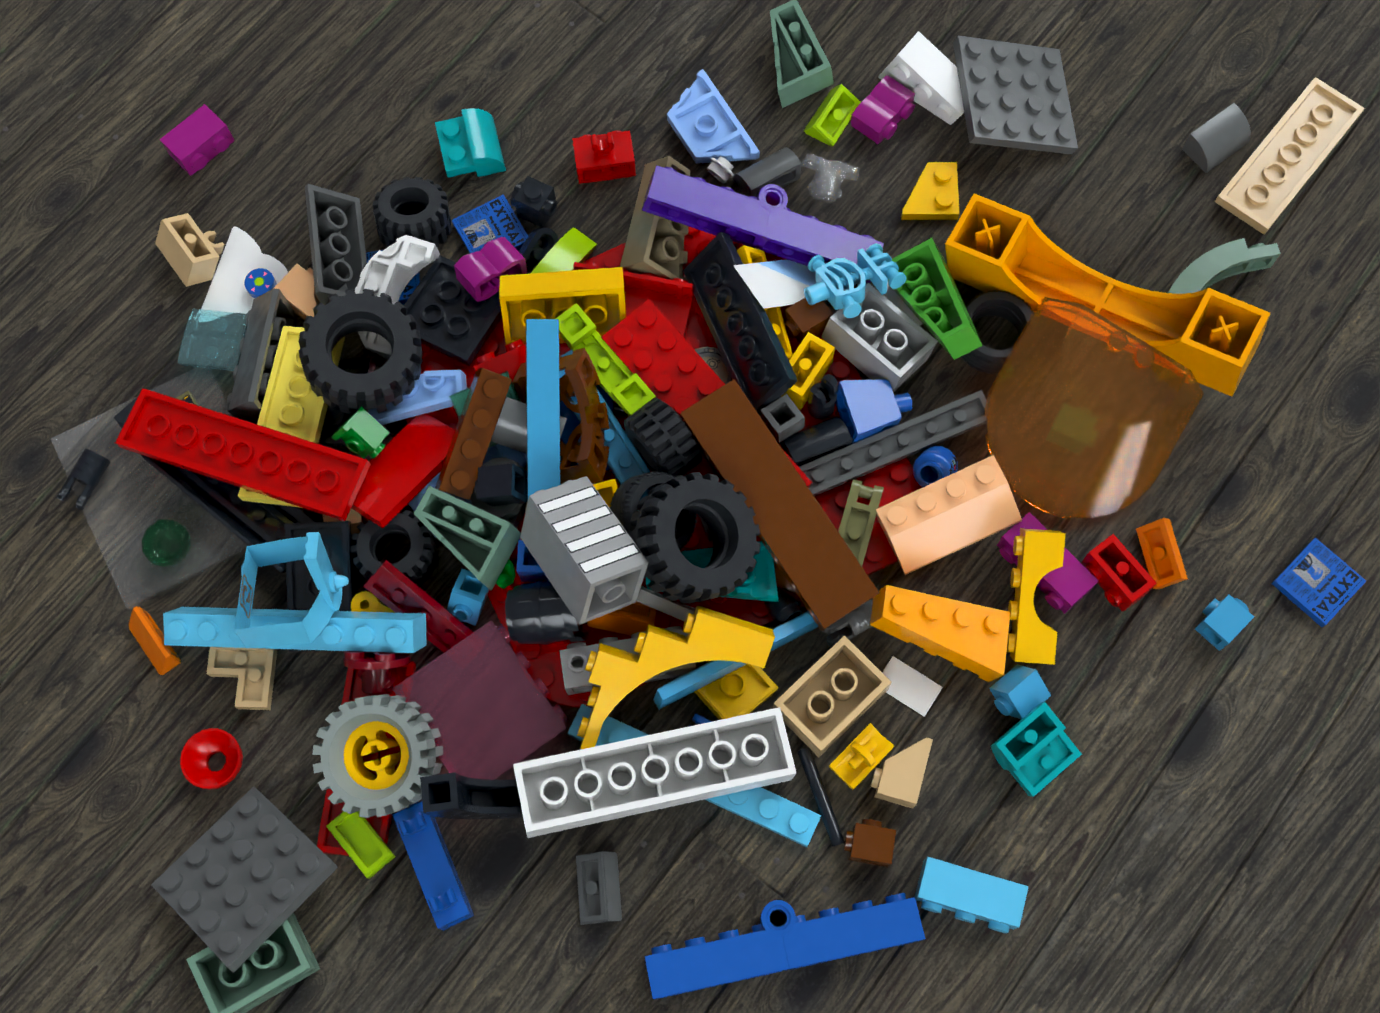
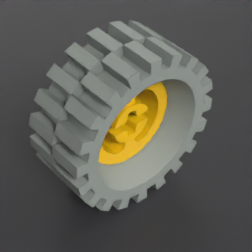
[312,694,443,818]

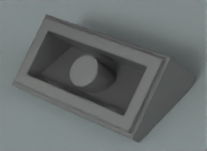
[576,851,622,925]

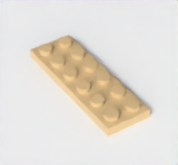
[1215,77,1365,235]

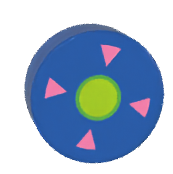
[244,268,277,298]

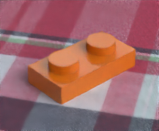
[1136,518,1188,589]

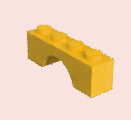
[1006,528,1065,665]

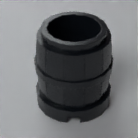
[505,580,589,645]

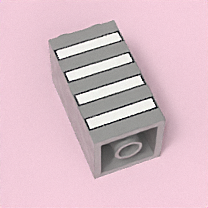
[520,476,649,625]

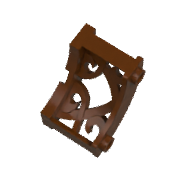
[513,348,609,484]

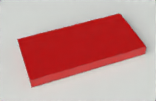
[351,413,455,528]

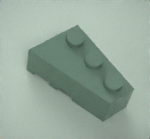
[770,0,834,108]
[414,486,521,591]

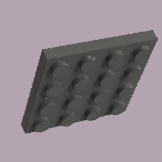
[953,35,1078,154]
[151,786,338,973]

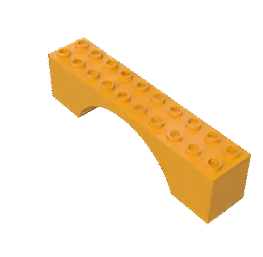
[945,193,1270,397]

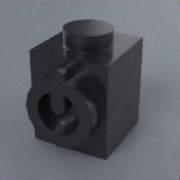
[511,176,558,228]

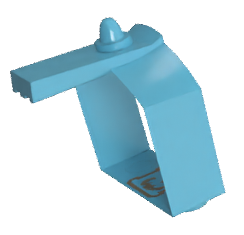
[233,532,349,648]

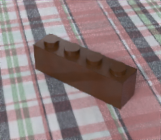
[435,368,512,500]

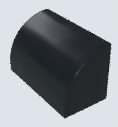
[780,416,853,467]

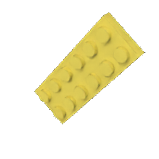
[238,326,345,508]

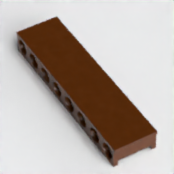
[680,379,879,632]

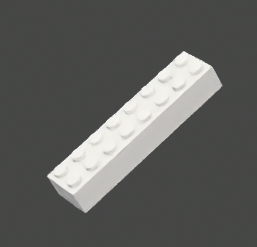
[513,707,796,838]

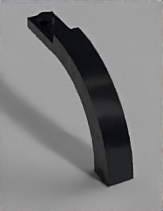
[420,772,523,819]

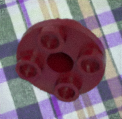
[343,651,411,696]

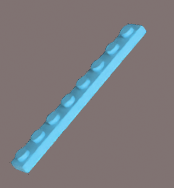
[567,704,821,847]

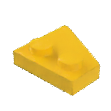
[901,162,960,220]

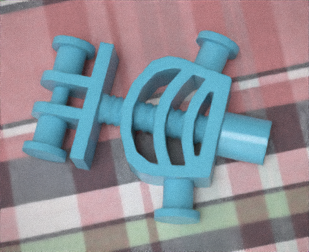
[804,244,906,318]

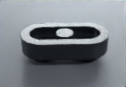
[519,228,559,274]

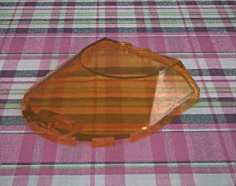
[985,297,1204,519]

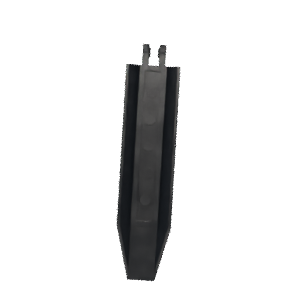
[114,397,319,573]

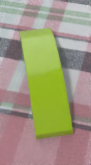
[531,227,597,273]
[556,303,656,416]

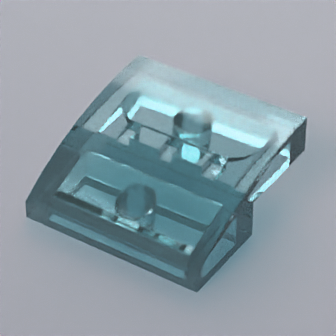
[178,309,247,371]

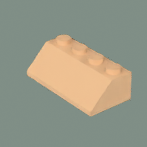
[876,455,1022,575]

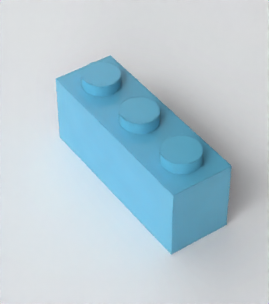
[915,857,1029,933]

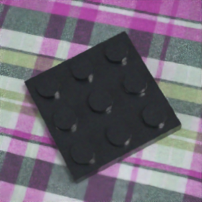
[404,255,502,366]

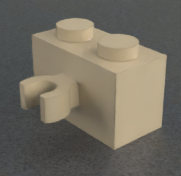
[155,213,224,287]

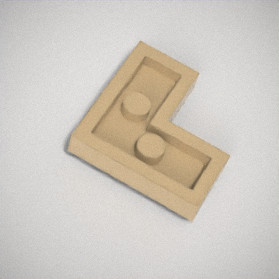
[206,647,277,710]

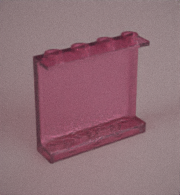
[392,620,568,780]

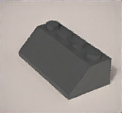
[305,184,367,306]
[227,288,297,424]

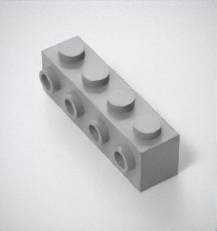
[559,626,696,695]

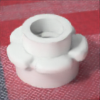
[707,156,734,183]

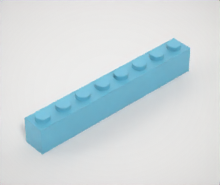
[163,607,427,653]

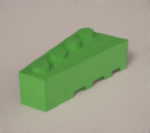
[888,238,983,360]

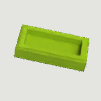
[326,811,396,879]

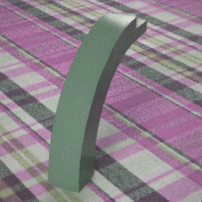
[1151,238,1281,382]

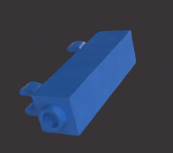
[393,801,474,931]

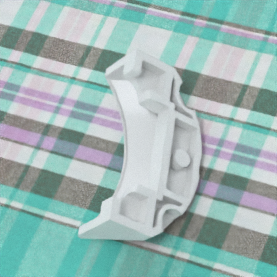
[355,235,440,359]

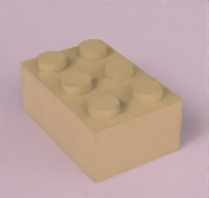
[773,636,892,758]

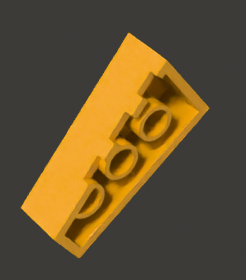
[870,585,1010,682]

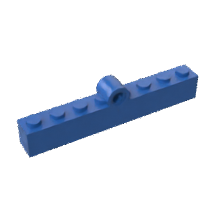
[645,893,925,1000]

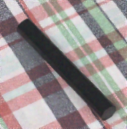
[797,748,845,847]

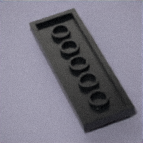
[683,232,798,416]

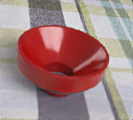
[180,728,243,789]

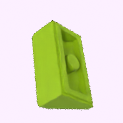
[804,84,861,147]

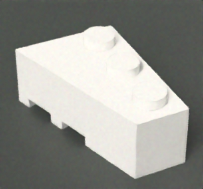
[878,31,964,125]

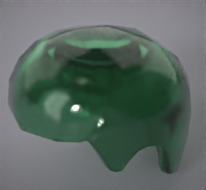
[141,519,191,567]

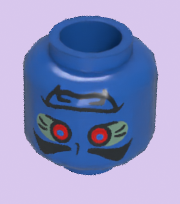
[913,446,958,488]

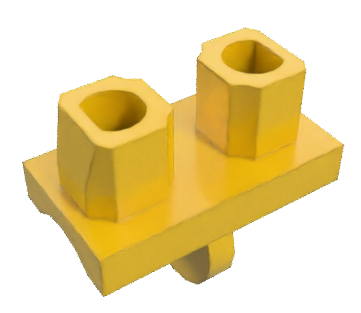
[829,723,895,790]

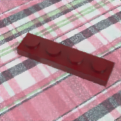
[364,560,486,669]

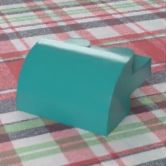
[435,108,506,178]
[991,702,1082,797]

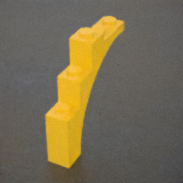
[577,605,775,749]

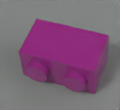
[160,104,235,176]

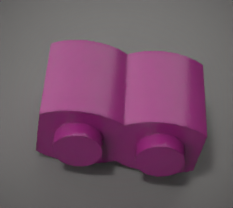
[851,75,915,144]
[454,237,527,302]

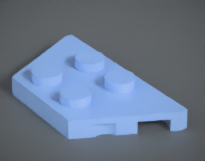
[667,69,760,164]

